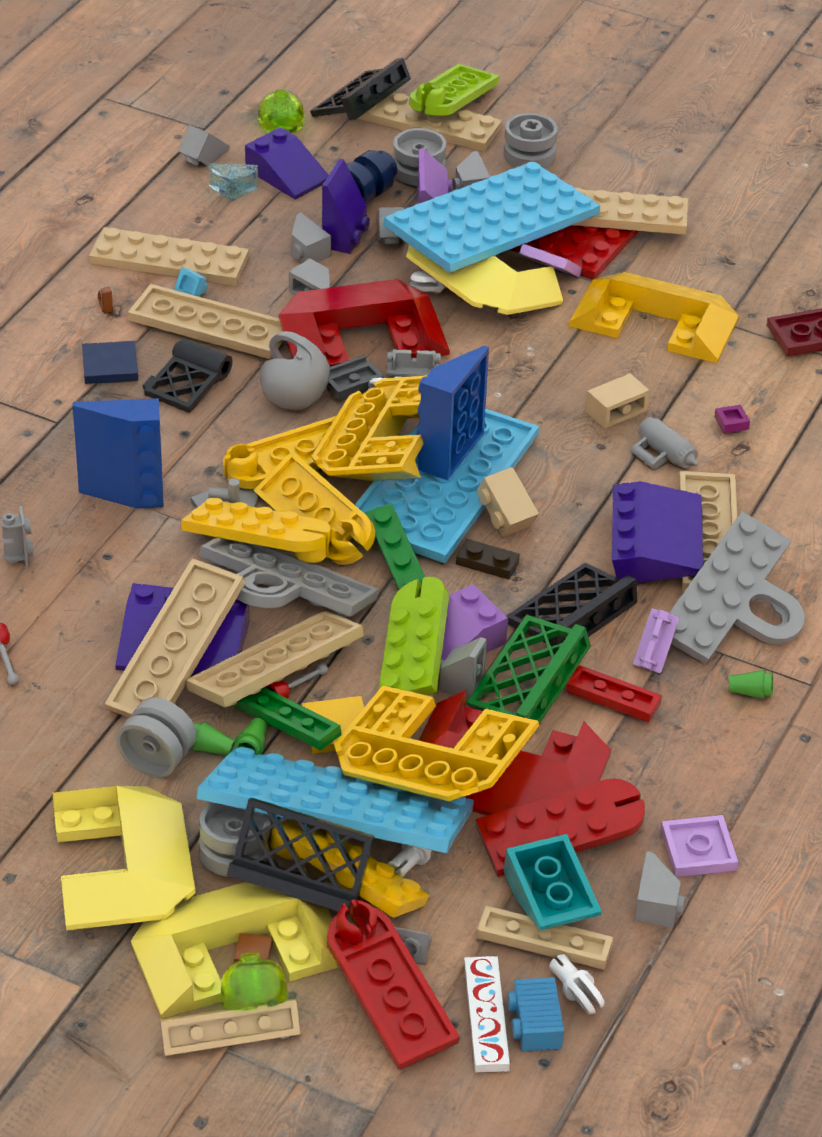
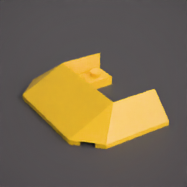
[568,272,739,363]
[311,375,427,481]
[334,686,540,801]

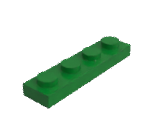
[365,503,425,591]
[233,687,342,750]

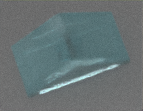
[209,163,258,201]

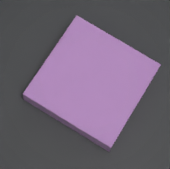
[519,244,582,278]
[660,815,738,877]

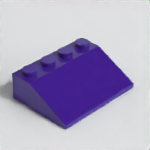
[612,481,704,583]
[115,583,250,677]

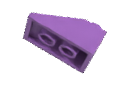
[441,584,508,660]

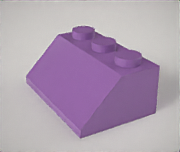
[417,148,452,204]

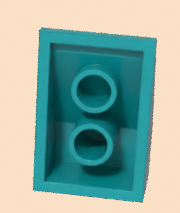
[503,834,602,931]

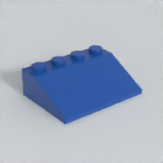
[417,346,489,480]
[73,398,164,508]

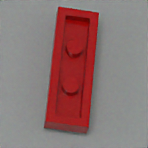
[566,665,662,722]

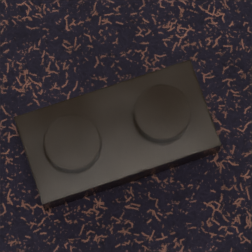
[456,538,520,580]

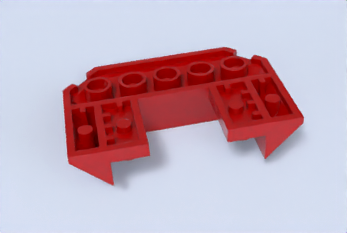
[279,279,450,367]
[419,689,611,815]

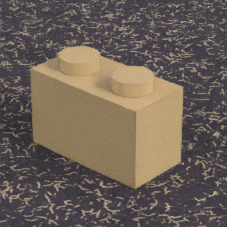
[585,373,650,429]
[477,467,539,537]

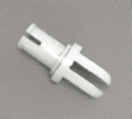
[410,271,447,294]
[388,844,432,878]
[549,954,605,1014]

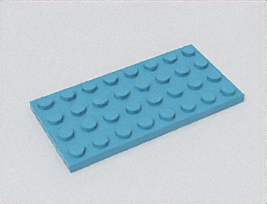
[383,161,600,273]
[355,409,539,564]
[196,747,474,853]

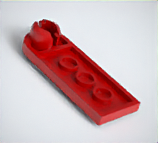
[476,778,645,877]
[327,899,460,1070]

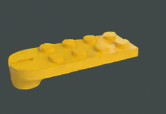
[223,416,336,489]
[253,451,376,565]
[181,498,331,563]
[270,817,430,918]

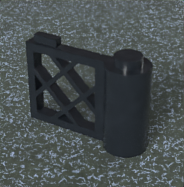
[143,338,233,413]

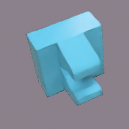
[174,267,208,297]

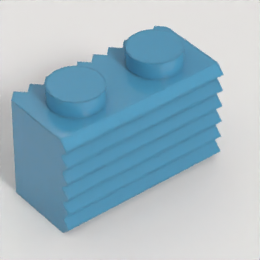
[508,977,564,1052]

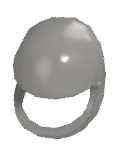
[260,331,330,410]

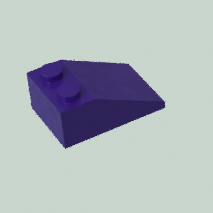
[245,127,328,200]
[322,158,370,254]

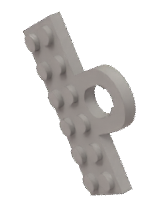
[669,511,805,665]
[199,537,379,617]

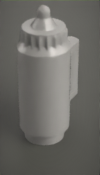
[631,417,698,470]

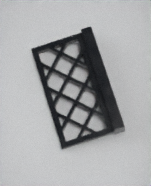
[310,58,411,120]
[507,563,638,655]
[227,797,375,915]

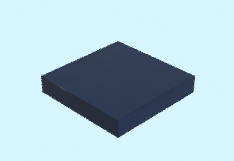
[82,341,138,384]

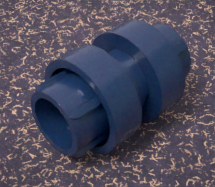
[347,150,398,204]

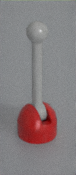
[0,623,19,685]
[265,664,328,699]

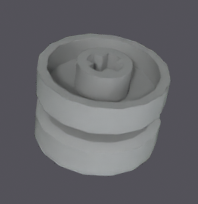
[503,113,558,168]
[393,128,446,186]
[116,697,197,778]
[199,802,271,877]

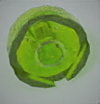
[258,89,304,133]
[221,952,289,1010]

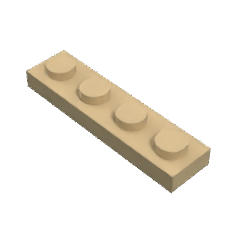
[476,906,613,970]
[159,999,301,1056]

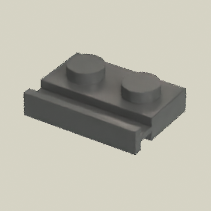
[326,355,384,400]

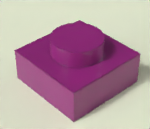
[714,404,750,433]

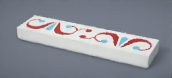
[464,956,510,1073]

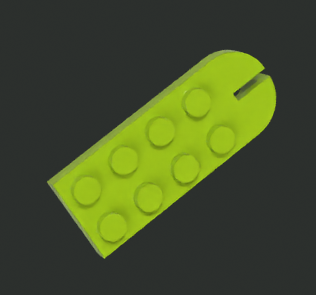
[409,64,499,116]
[379,577,449,695]

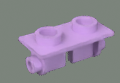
[633,608,680,674]

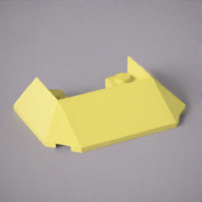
[406,244,563,315]
[52,786,195,930]
[131,882,338,1019]

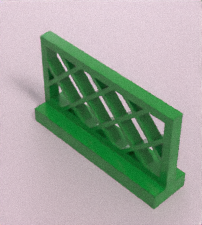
[467,615,591,724]

